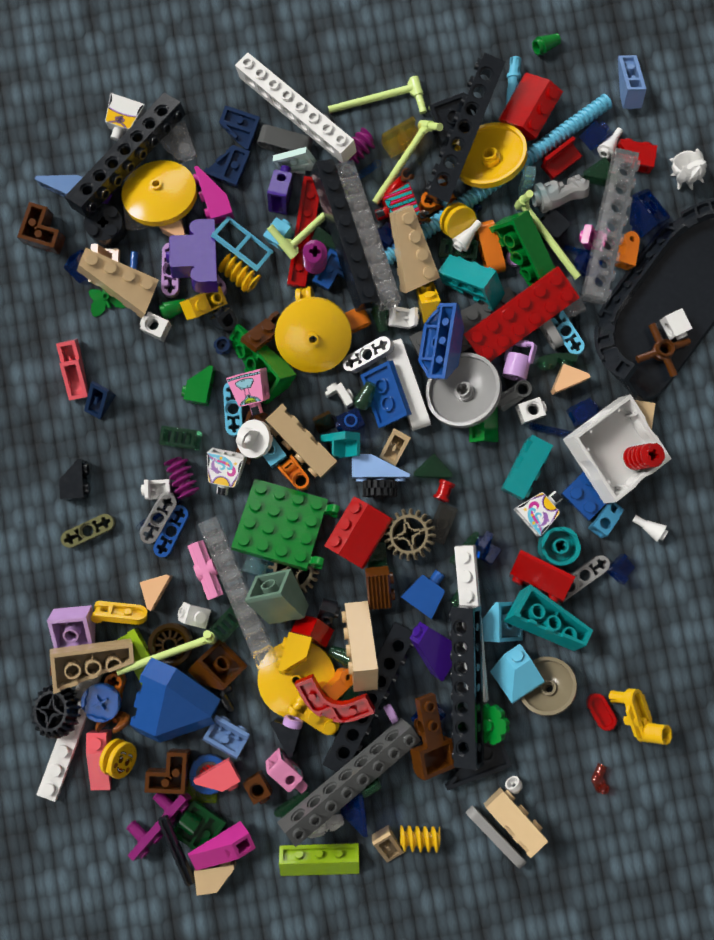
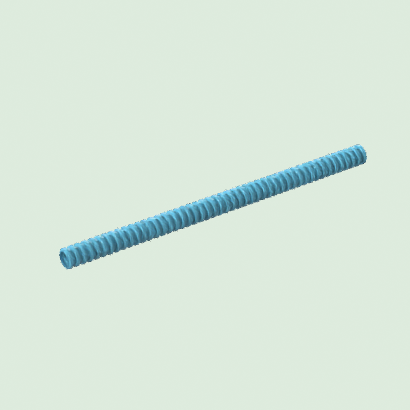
[382,94,612,265]

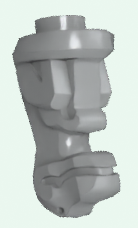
[531,174,590,213]

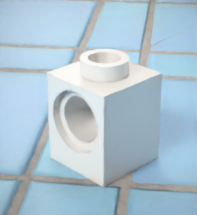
[659,308,693,341]
[140,312,172,342]
[515,397,547,425]

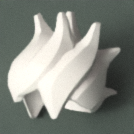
[669,148,707,190]

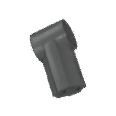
[497,380,532,412]

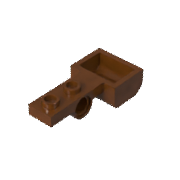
[410,693,455,781]

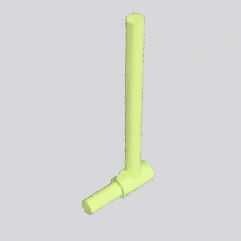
[328,76,427,114]
[372,120,443,205]
[267,188,353,259]
[514,190,581,279]
[116,630,217,676]

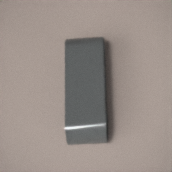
[257,125,313,153]

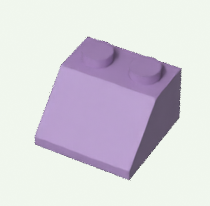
[47,605,96,648]

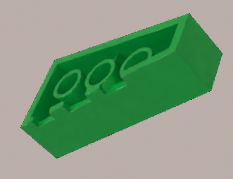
[489,210,555,286]

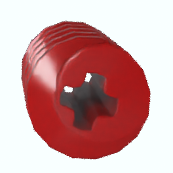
[623,443,665,470]

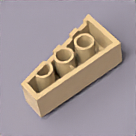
[389,205,440,293]
[77,248,159,318]
[265,403,337,479]
[341,601,378,692]
[50,638,134,694]

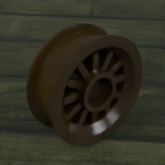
[148,623,193,667]

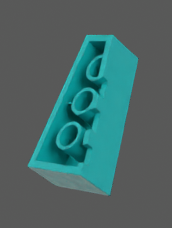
[504,584,593,651]

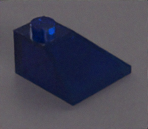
[629,188,671,238]
[341,790,368,837]

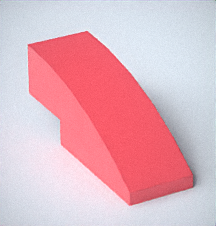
[56,339,88,401]

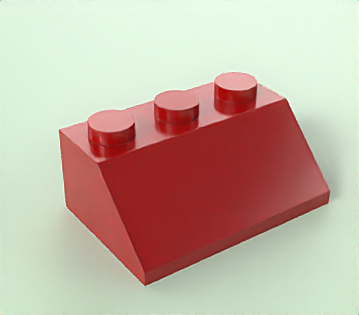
[498,73,563,142]
[324,496,393,569]
[509,550,575,604]

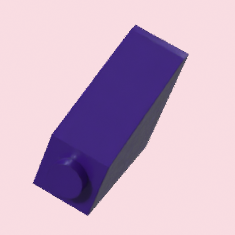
[410,622,452,682]

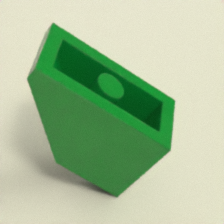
[181,365,216,406]

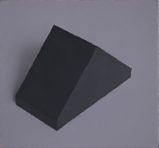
[270,717,304,758]

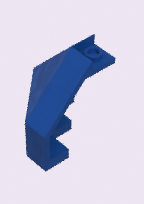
[130,657,221,743]

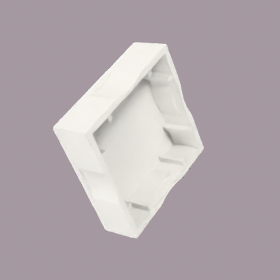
[563,394,671,504]

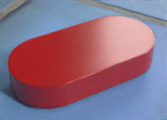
[586,693,617,731]

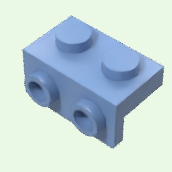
[202,715,250,759]

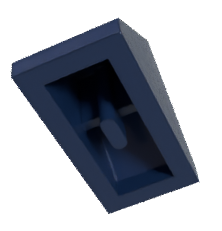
[84,381,116,420]

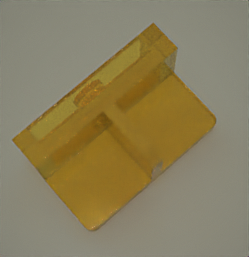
[381,116,423,158]

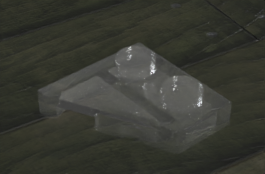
[159,121,197,163]

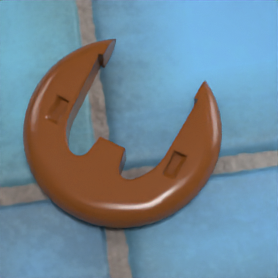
[95,711,130,733]

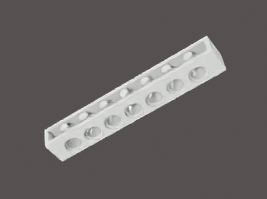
[235,53,357,165]

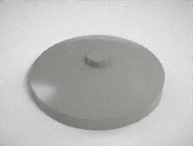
[426,353,502,428]

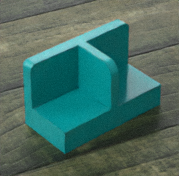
[321,431,360,459]

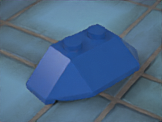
[418,303,464,380]

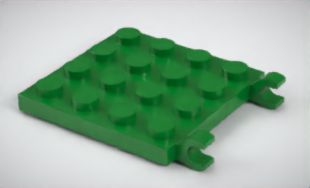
[231,479,340,571]

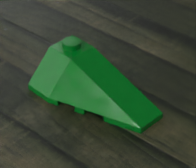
[229,324,297,405]

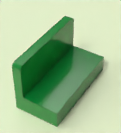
[469,406,498,443]

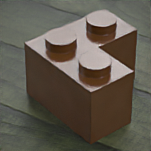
[17,202,66,255]
[144,748,191,794]

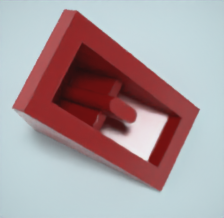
[291,615,334,648]

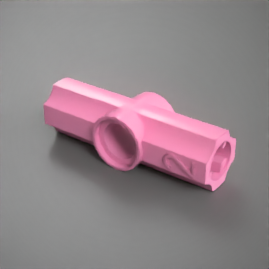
[188,540,224,600]

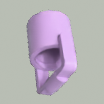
[502,340,537,381]

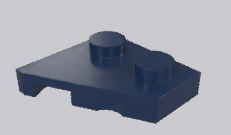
[219,105,261,151]
[203,145,251,187]

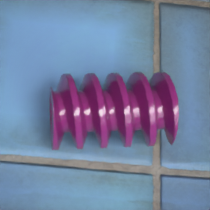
[338,128,375,169]
[303,240,327,274]
[164,457,199,500]

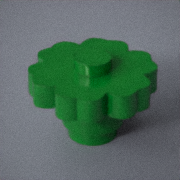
[483,703,510,745]

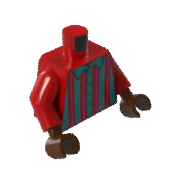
[375,168,431,225]

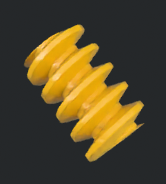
[218,253,261,293]
[399,825,440,853]

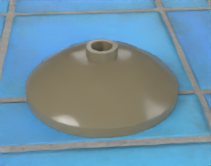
[521,657,577,716]

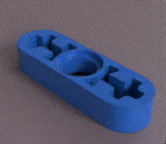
[153,505,190,557]

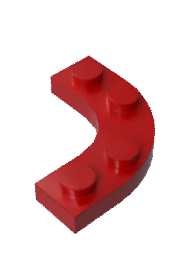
[294,674,375,723]

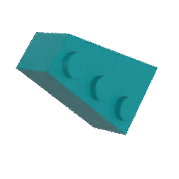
[438,255,505,311]
[501,435,553,500]

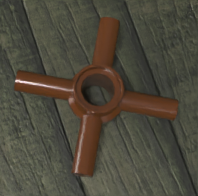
[635,323,691,378]

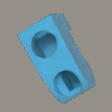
[588,502,624,539]

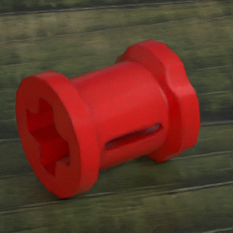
[433,479,455,503]

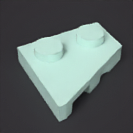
[273,147,317,174]

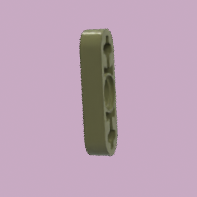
[61,514,116,548]

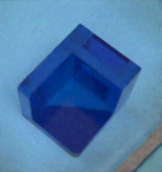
[373,222,394,250]
[63,249,87,283]
[606,554,635,584]

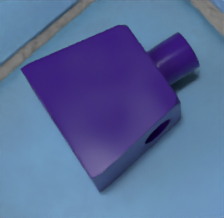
[267,165,293,215]

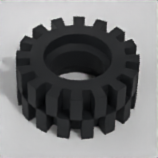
[363,480,398,498]

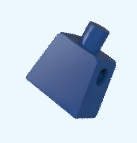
[400,570,445,619]

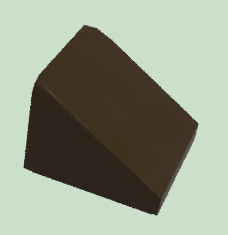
[312,411,335,433]

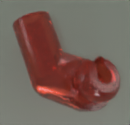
[591,763,609,795]

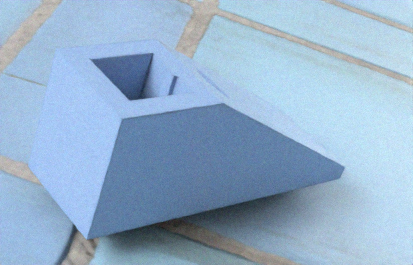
[352,454,410,482]

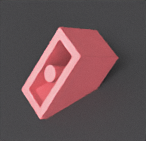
[193,757,241,792]

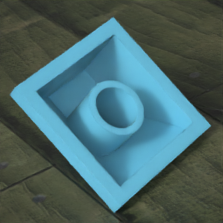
[482,602,523,642]
[490,644,545,704]

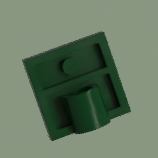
[174,799,227,850]

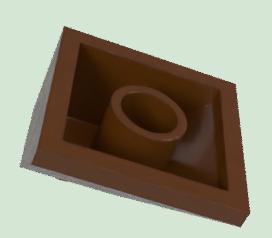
[188,638,247,690]

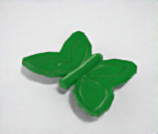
[89,289,125,317]

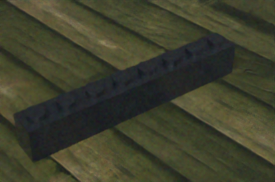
[311,159,379,311]

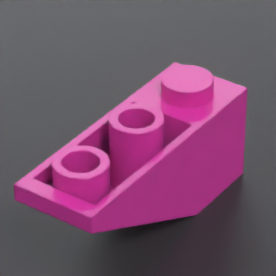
[193,166,234,224]
[188,821,256,871]

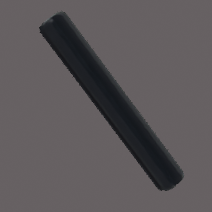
[158,815,195,886]

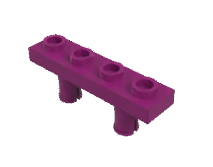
[126,792,192,861]

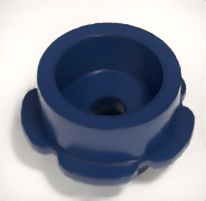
[214,336,232,355]

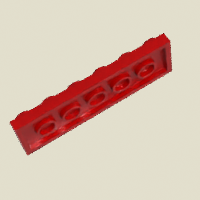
[463,266,580,362]

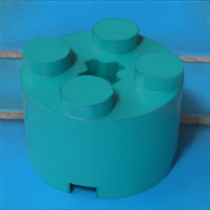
[538,527,581,566]

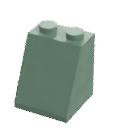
[245,569,309,624]

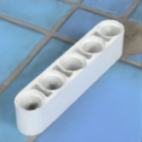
[383,338,431,431]

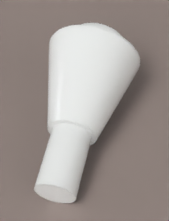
[597,128,623,159]
[452,220,482,252]
[632,515,668,542]

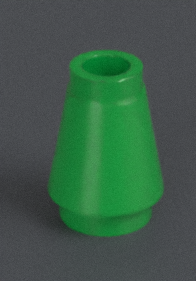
[532,33,561,55]
[158,299,185,320]

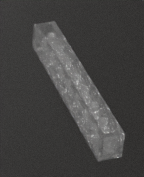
[580,148,640,305]
[335,160,401,311]
[198,516,278,670]

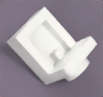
[388,306,419,329]
[325,383,354,408]
[141,479,171,500]
[178,602,211,629]

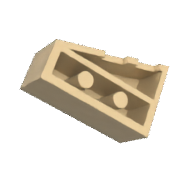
[483,787,548,858]

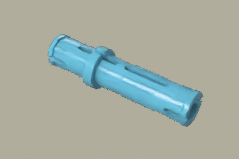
[506,56,522,105]

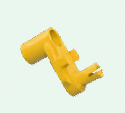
[609,688,672,745]

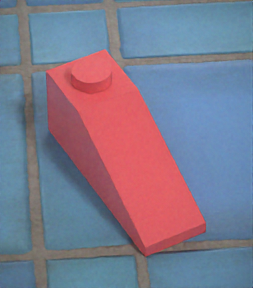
[86,729,112,790]

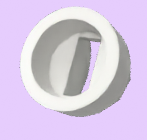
[505,776,523,794]

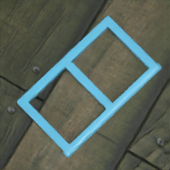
[211,216,274,272]

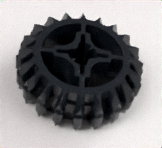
[30,684,82,739]

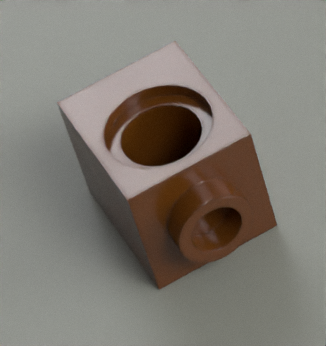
[242,770,273,805]

